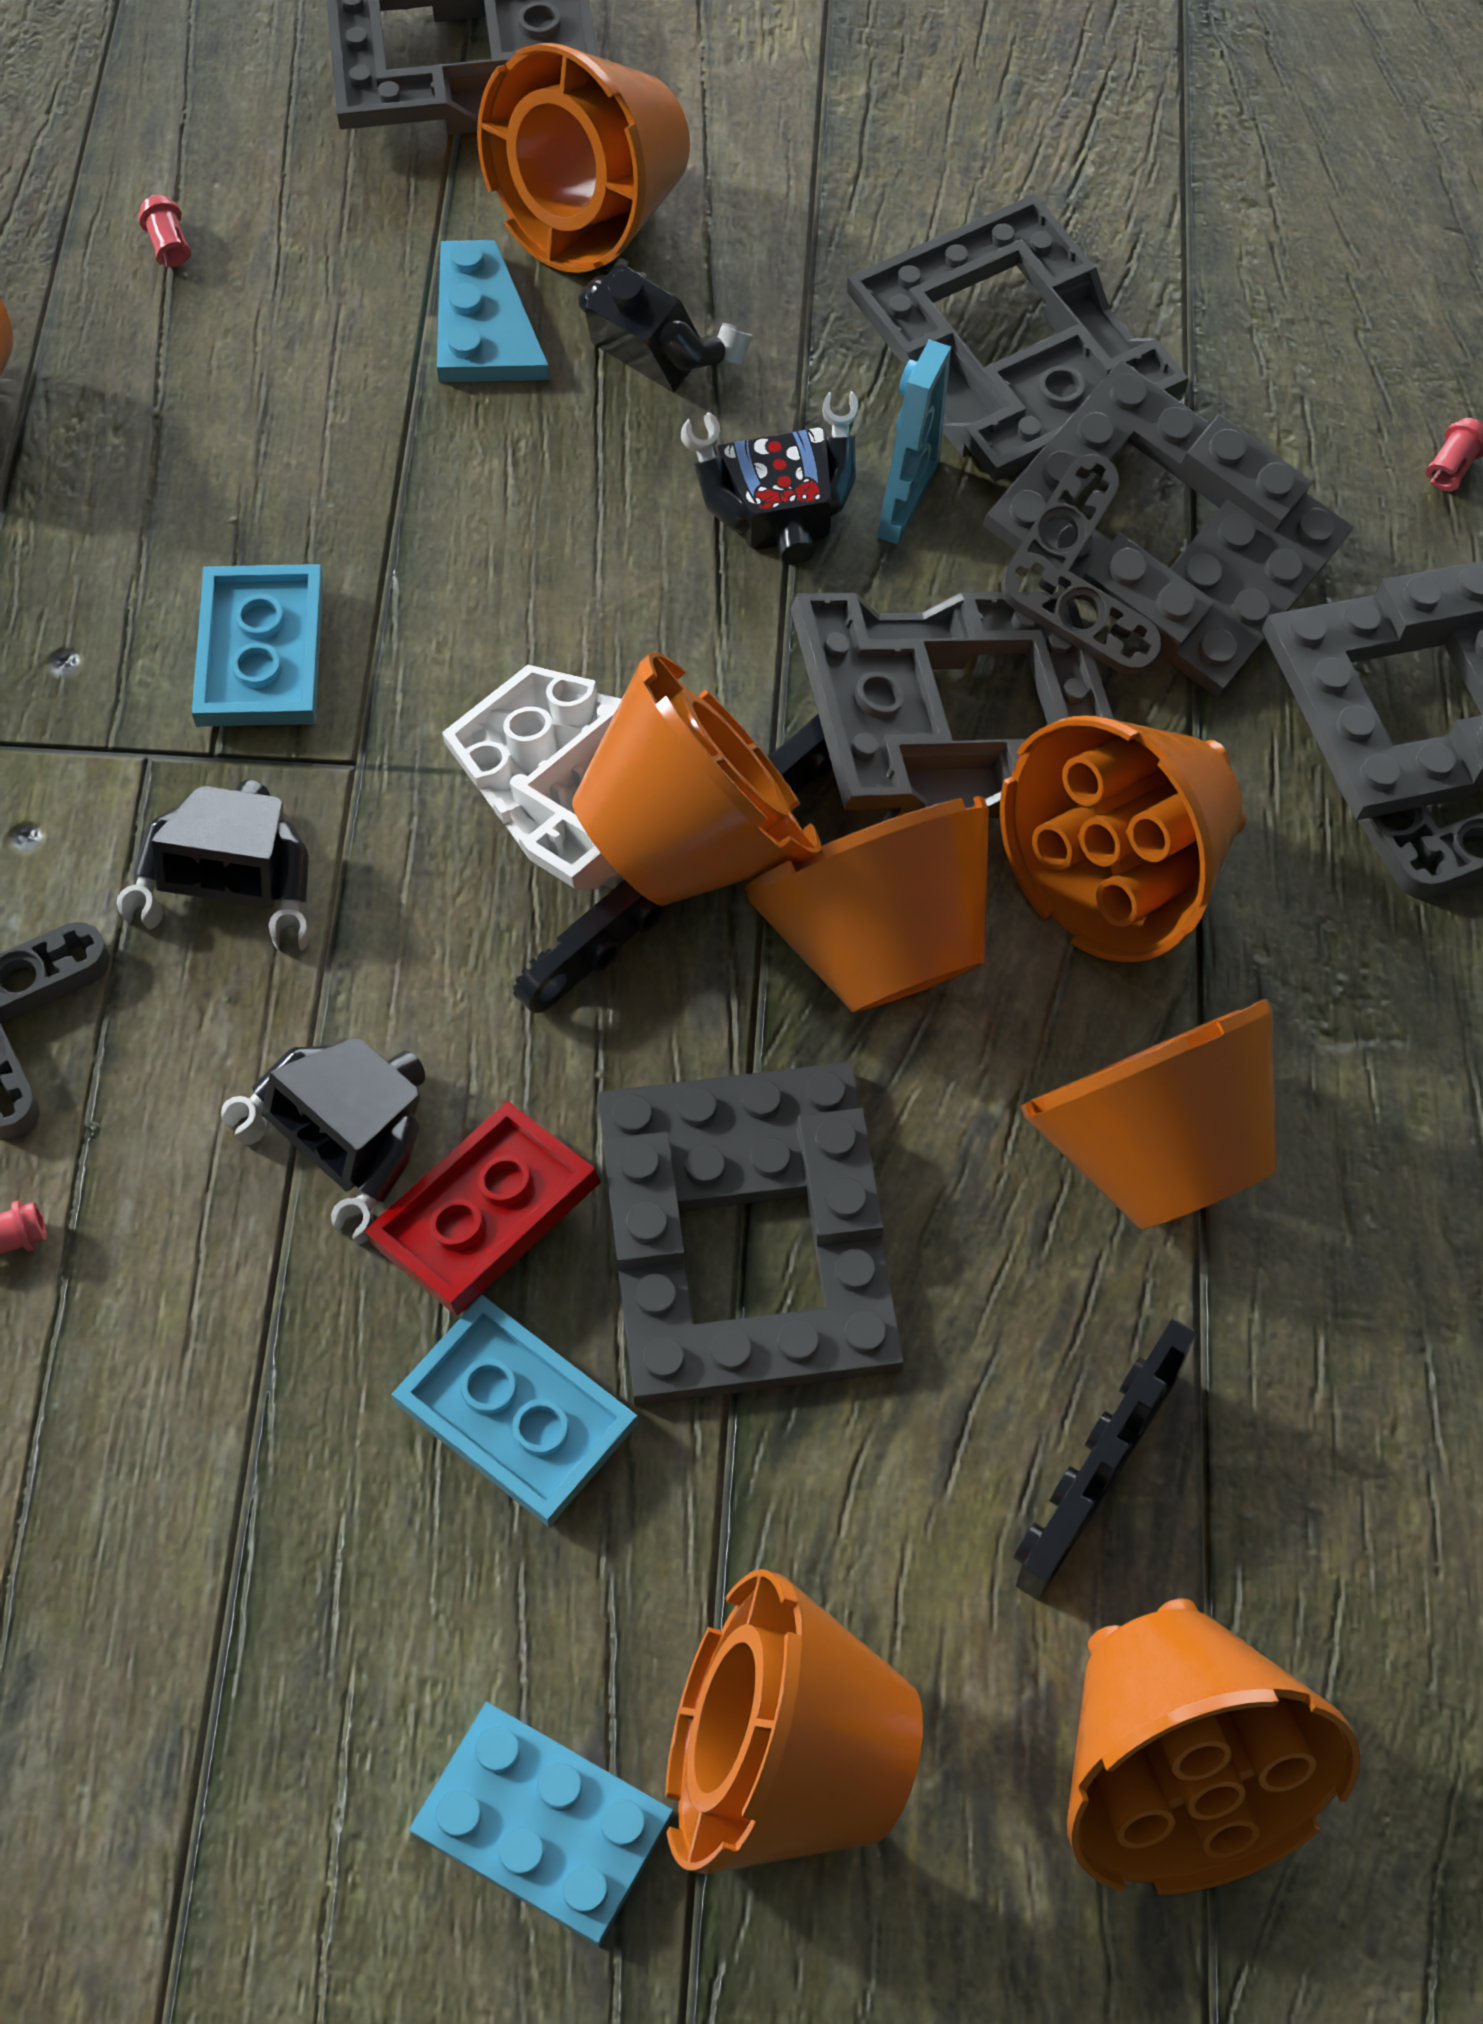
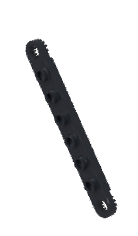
[513,714,833,1013]

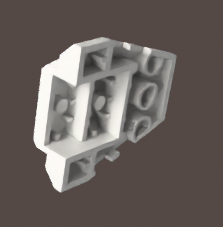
[442,665,624,890]

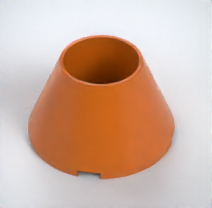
[477,43,690,273]
[572,651,821,906]
[744,796,989,1013]
[1020,999,1277,1229]
[665,1569,923,1874]

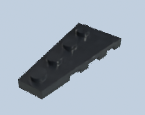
[1013,1317,1197,1601]

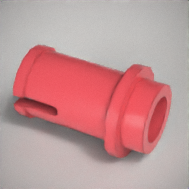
[138,195,191,267]
[1425,418,1483,492]
[0,1200,48,1255]

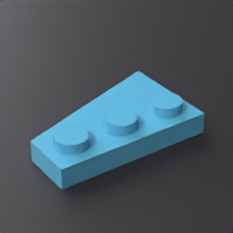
[437,240,550,382]
[877,340,951,545]

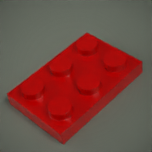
[364,1101,601,1317]

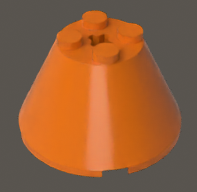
[1000,715,1246,962]
[1067,1599,1361,1895]

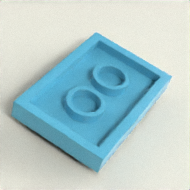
[192,564,324,727]
[391,1295,638,1528]
[408,1701,674,1947]

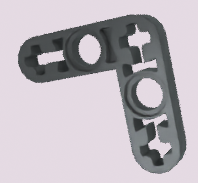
[1001,454,1161,674]
[1335,779,1483,900]
[0,922,110,1140]

